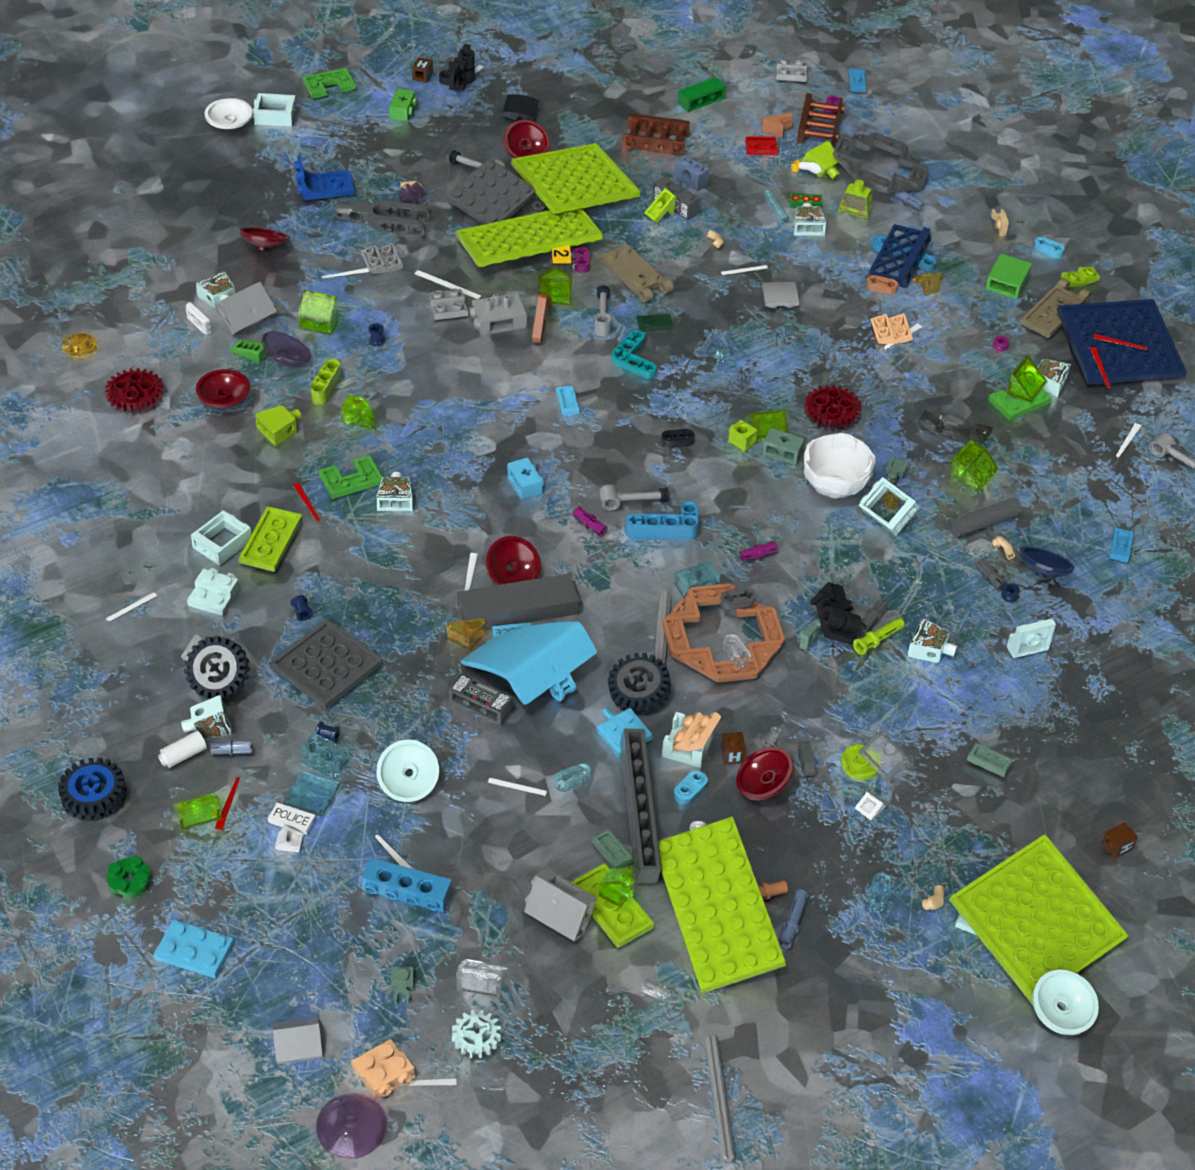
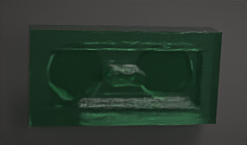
[636,313,673,332]

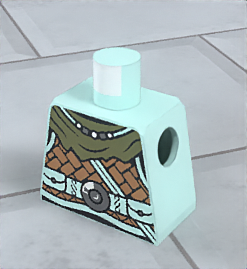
[794,203,826,236]
[196,272,235,309]
[1026,359,1071,397]
[377,472,413,511]
[908,618,958,663]
[181,695,233,739]

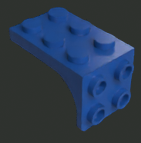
[294,156,355,200]

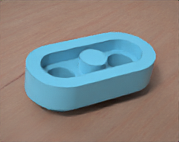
[674,771,708,805]

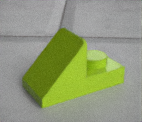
[644,188,677,223]

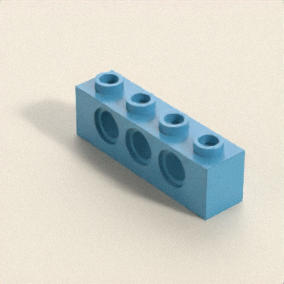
[361,858,452,912]

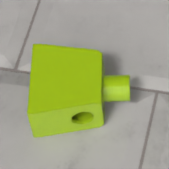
[255,405,302,446]

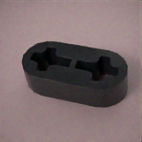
[661,429,695,448]

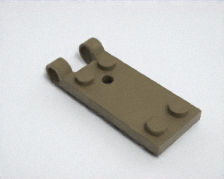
[600,244,674,303]
[1020,278,1092,338]

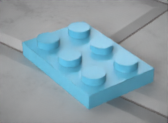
[153,919,234,978]

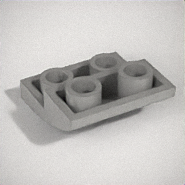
[776,58,807,82]
[361,243,404,274]
[761,282,799,308]
[428,288,468,320]

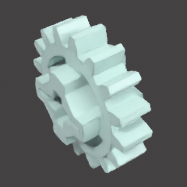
[452,1010,501,1058]

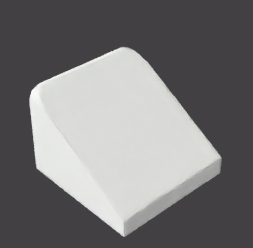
[855,792,886,821]
[274,825,304,852]

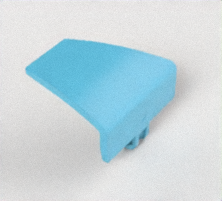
[461,621,597,705]

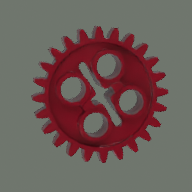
[105,368,164,413]
[804,385,862,430]

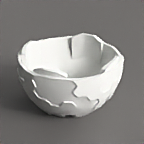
[804,433,875,499]

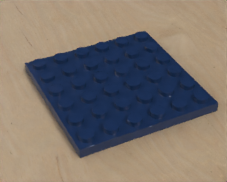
[1057,299,1187,384]

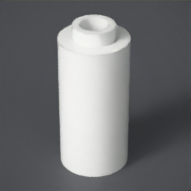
[158,731,207,768]

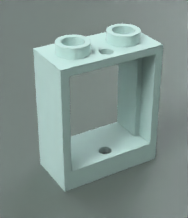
[252,93,296,127]
[859,477,919,536]
[191,510,251,566]

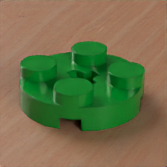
[107,856,152,898]

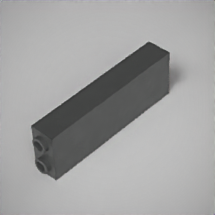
[457,573,582,633]

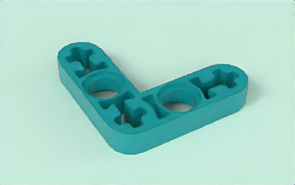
[611,330,657,379]

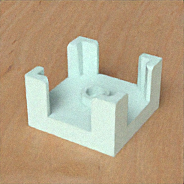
[662,712,714,768]

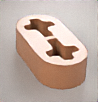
[866,275,898,295]

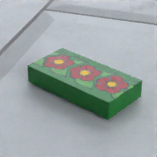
[789,193,822,209]

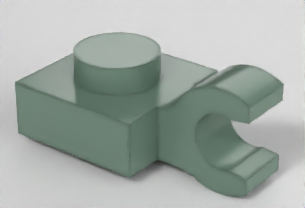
[885,457,909,485]

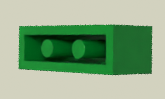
[677,77,726,112]

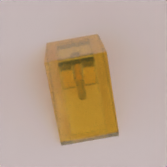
[447,618,486,651]

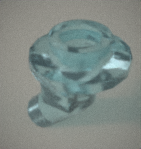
[715,346,737,368]

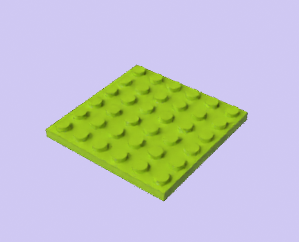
[511,143,640,214]
[949,834,1129,1005]

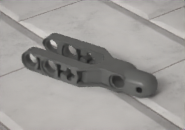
[333,200,432,237]

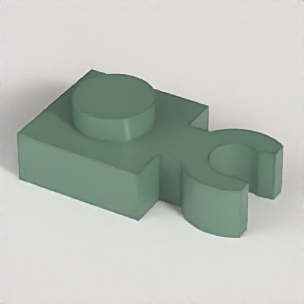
[799,618,822,651]
[391,967,414,1005]

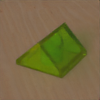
[538,266,573,305]
[1007,354,1048,402]
[745,409,788,441]
[173,792,222,831]

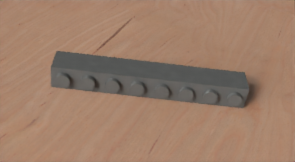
[620,728,661,883]

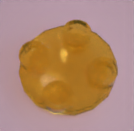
[61,332,97,359]

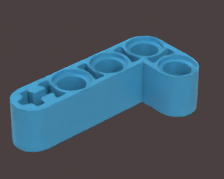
[625,501,699,539]

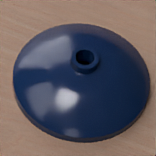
[1019,546,1075,578]

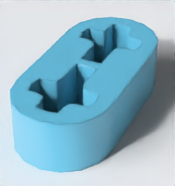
[1034,237,1065,258]

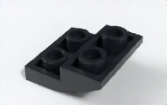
[502,94,539,121]

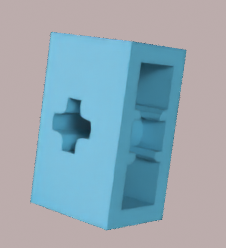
[507,457,544,500]

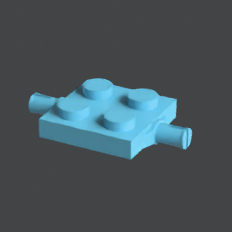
[596,708,653,758]

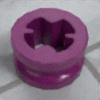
[993,335,1009,351]

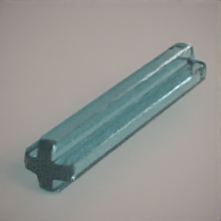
[764,190,789,224]

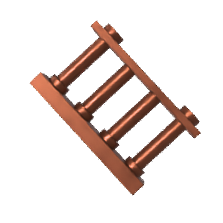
[797,93,845,148]
[622,113,690,156]

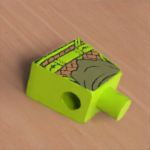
[838,180,872,220]

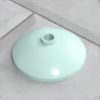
[377,740,439,802]
[1032,970,1099,1035]

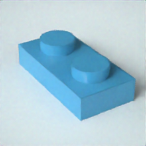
[848,69,866,93]
[1109,528,1134,563]

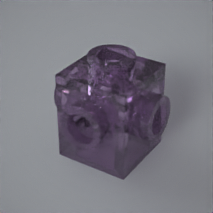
[397,181,426,205]

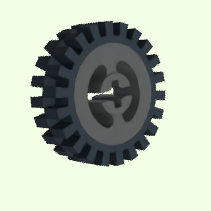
[608,653,671,715]

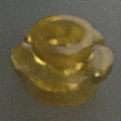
[883,492,900,509]

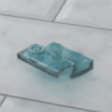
[282,770,340,817]

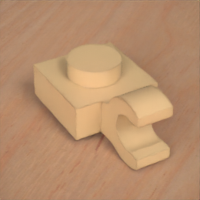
[991,209,1009,235]

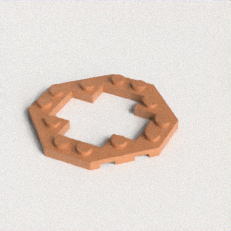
[662,583,785,683]

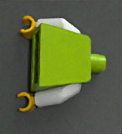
[791,141,840,180]

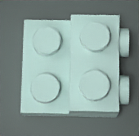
[187,568,240,616]
[1007,619,1056,658]

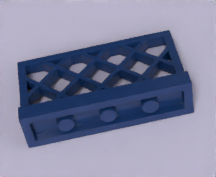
[868,224,931,288]

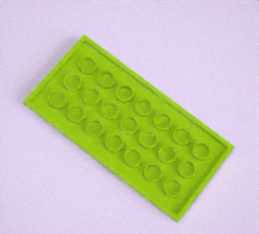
[456,208,602,267]
[658,816,786,994]

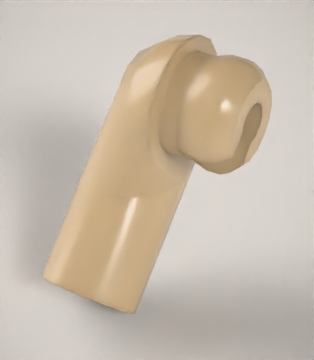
[707,230,724,249]
[922,885,945,910]

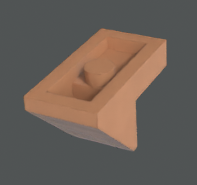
[761,112,793,138]

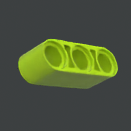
[310,359,341,405]

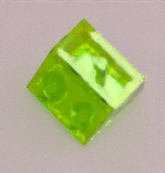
[298,290,338,336]
[948,440,998,491]

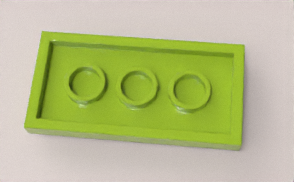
[239,506,303,572]
[571,863,654,948]

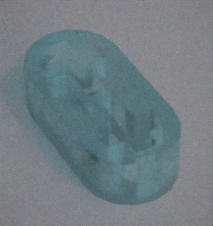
[554,764,591,792]
[868,873,892,912]

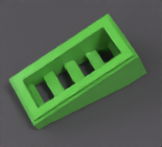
[230,339,269,364]

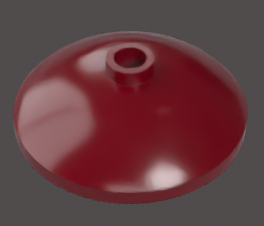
[504,120,550,159]
[239,227,289,251]
[196,369,250,408]
[485,536,541,585]
[736,747,794,800]

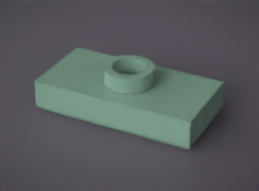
[967,743,1013,777]
[591,829,633,871]

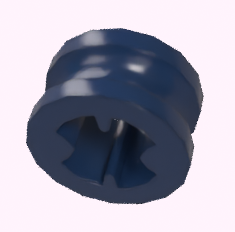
[1001,583,1020,602]

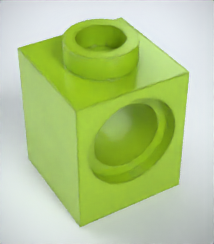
[728,420,758,451]

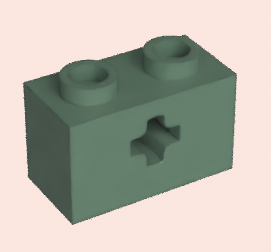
[762,428,805,465]

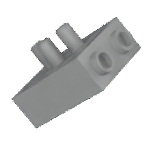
[215,282,277,336]
[469,293,527,335]
[524,869,597,941]

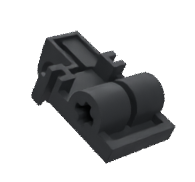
[439,44,475,91]
[810,582,862,645]

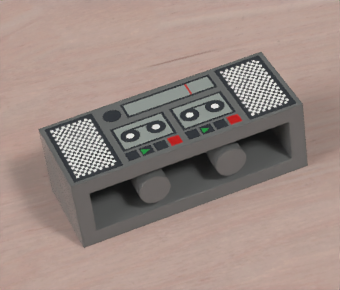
[653,177,700,221]
[449,673,513,725]

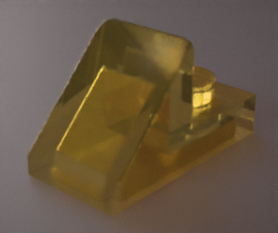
[912,272,944,296]

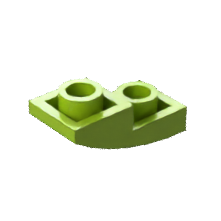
[1061,267,1100,287]

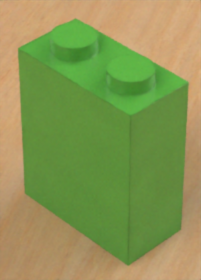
[986,254,1032,299]

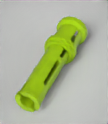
[853,617,905,655]

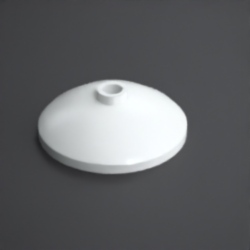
[205,98,252,130]

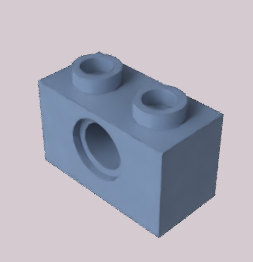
[674,155,709,191]

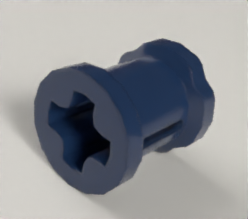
[368,323,385,347]
[290,595,313,621]
[314,721,340,745]

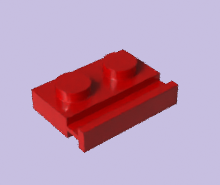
[745,136,778,155]

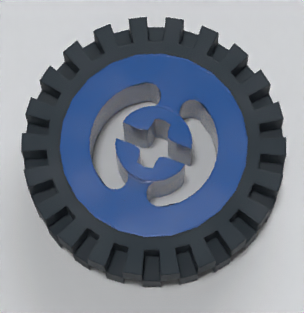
[58,757,127,821]

